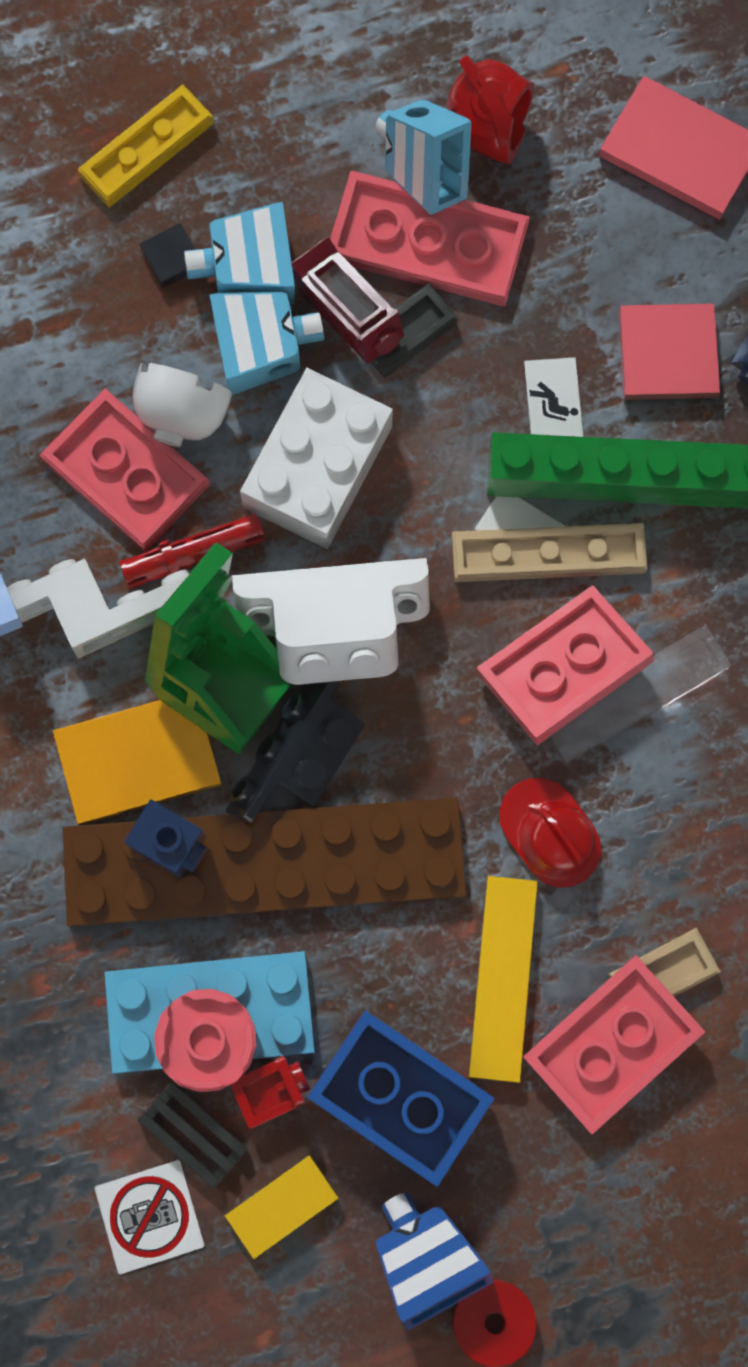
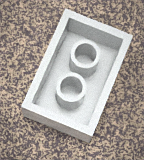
[240,368,393,550]

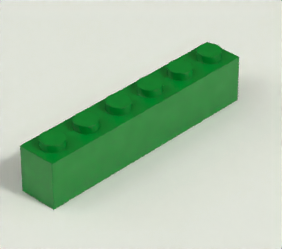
[487,432,748,509]

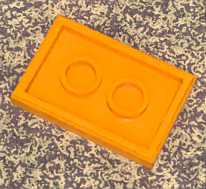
[53,700,222,825]

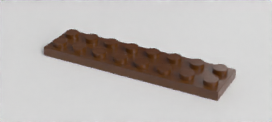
[62,797,466,928]

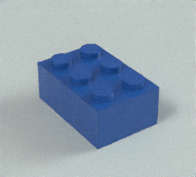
[307,1010,495,1187]

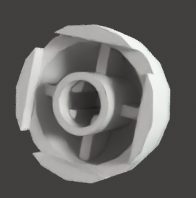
[133,363,232,448]

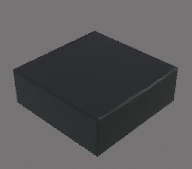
[139,223,196,289]

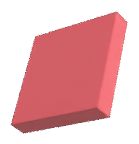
[618,303,720,400]

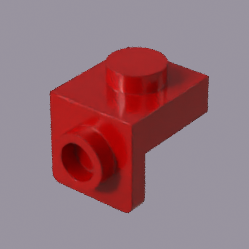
[230,1056,311,1130]

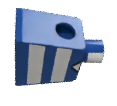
[375,1192,494,1331]

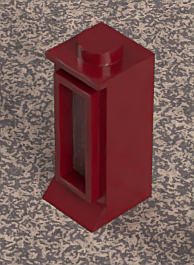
[291,236,404,364]

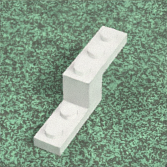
[7,559,190,659]

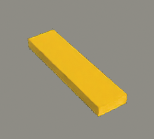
[468,876,537,1083]

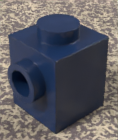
[124,799,208,879]

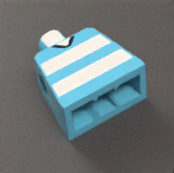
[375,100,471,215]
[184,202,295,305]
[210,292,324,395]

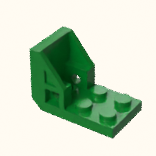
[145,542,295,755]

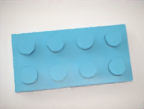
[104,951,315,1074]

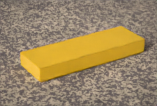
[78,85,214,208]

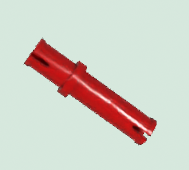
[119,512,265,590]

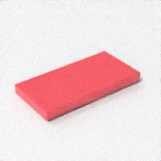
[330,170,530,307]

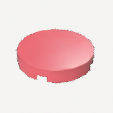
[154,989,257,1092]

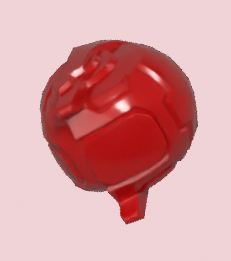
[446,55,534,165]

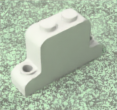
[232,558,430,684]

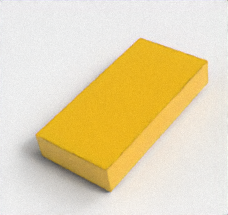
[225,1155,338,1259]

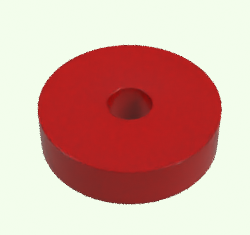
[453,1279,537,1367]

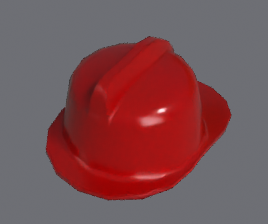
[499,778,601,888]

